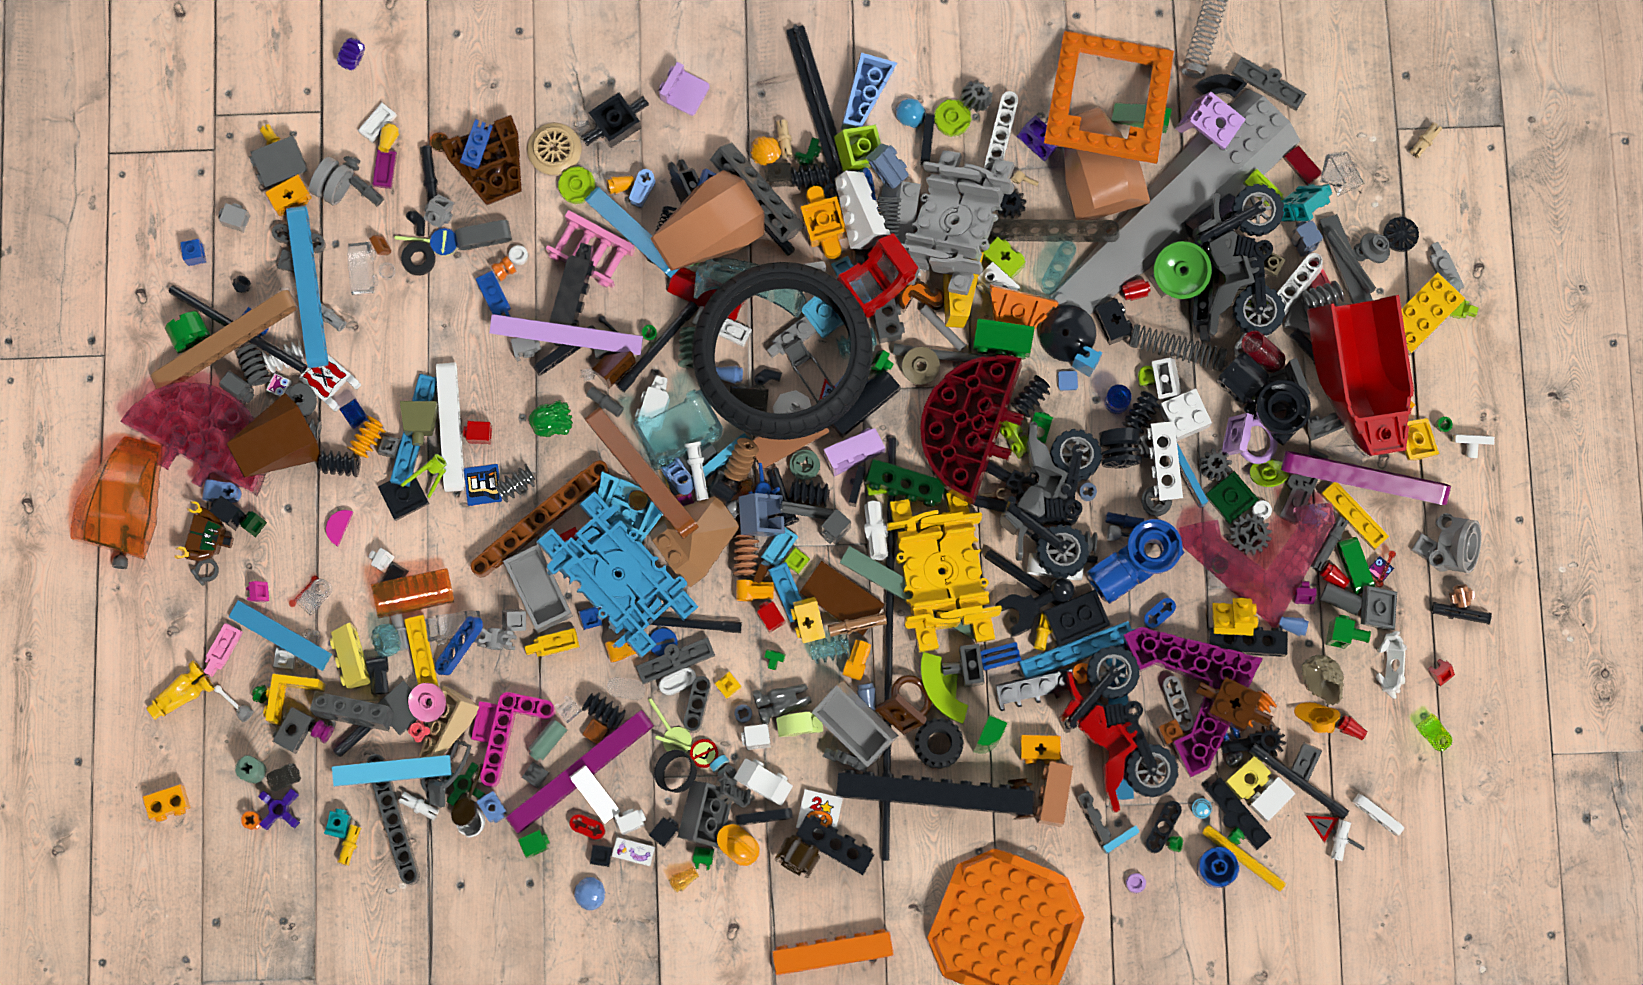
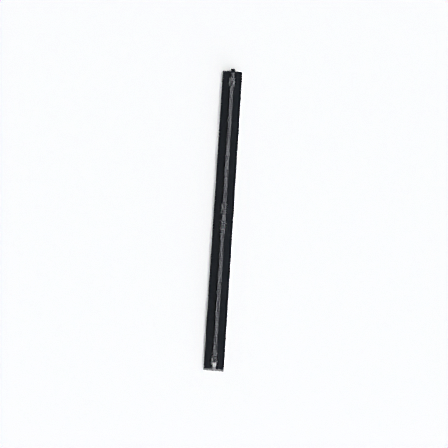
[786,24,883,299]

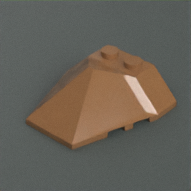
[649,496,740,587]

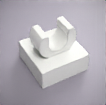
[368,548,394,573]
[273,647,296,670]

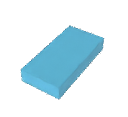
[761,528,798,567]
[1102,825,1139,854]

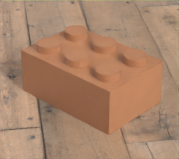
[1035,762,1073,827]

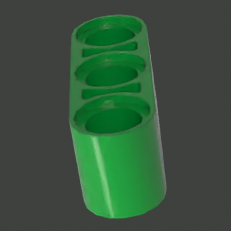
[1337,537,1375,595]

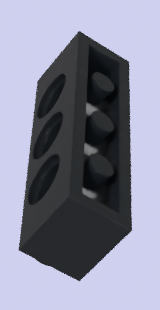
[1207,627,1288,657]
[795,814,875,875]

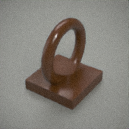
[875,675,932,735]

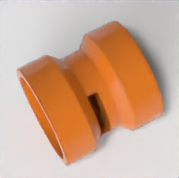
[491,256,517,281]

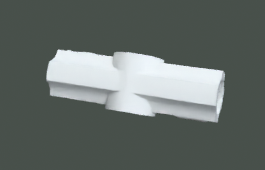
[864,501,888,560]

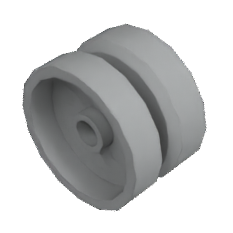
[309,157,354,205]

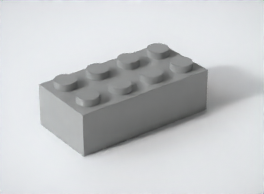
[503,544,573,633]
[812,681,899,767]

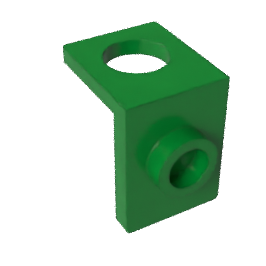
[1027,412,1053,444]

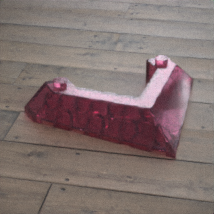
[1179,503,1335,628]

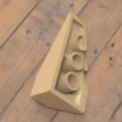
[419,686,479,758]

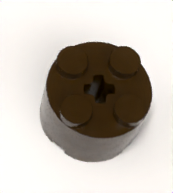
[774,835,820,878]

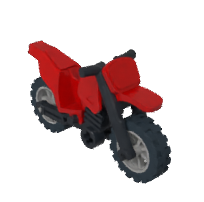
[1059,646,1179,813]

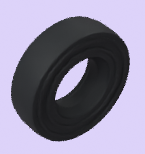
[401,241,436,276]

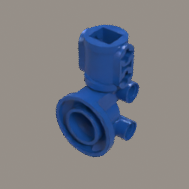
[1086,519,1185,604]

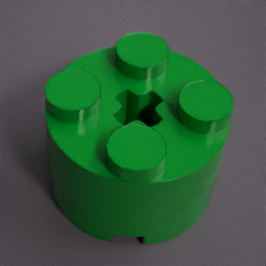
[165,311,211,353]

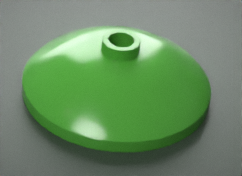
[1154,241,1212,299]

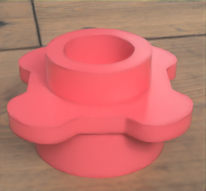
[408,719,430,743]

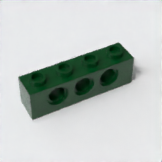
[864,459,945,507]

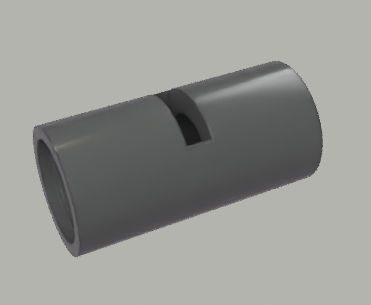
[1320,582,1362,615]

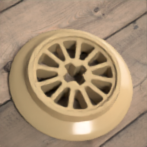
[527,123,582,175]

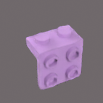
[658,62,710,116]

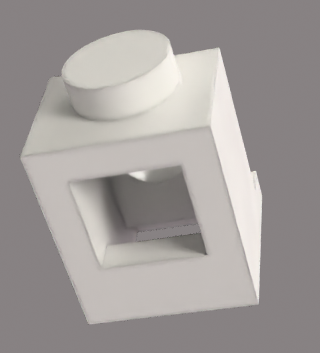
[614,809,646,835]

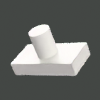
[1452,434,1494,458]

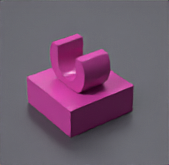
[246,581,269,603]

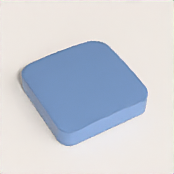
[1058,371,1078,391]

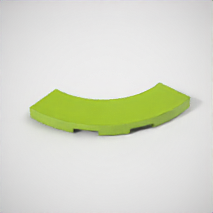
[921,652,969,724]

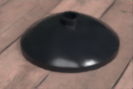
[1040,305,1097,362]

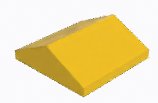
[1405,418,1439,461]

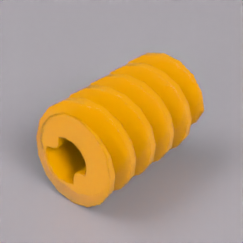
[347,415,386,458]

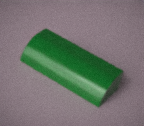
[974,715,1008,754]

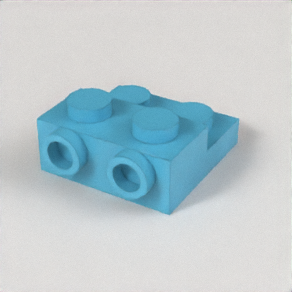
[800,296,844,338]

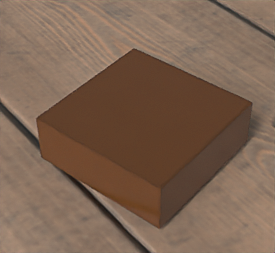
[753,560,770,583]

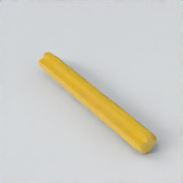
[1202,825,1286,891]

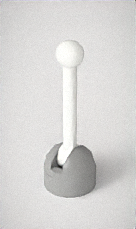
[214,685,254,722]

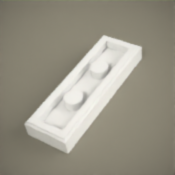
[692,306,752,347]
[570,765,620,823]

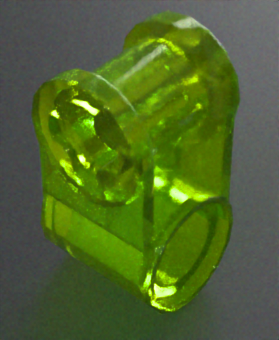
[1416,713,1453,752]

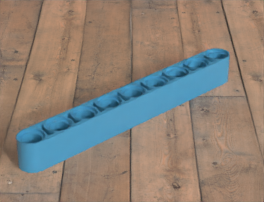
[286,205,329,369]

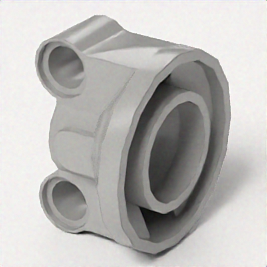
[1429,513,1482,573]

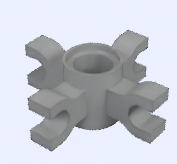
[474,628,517,650]

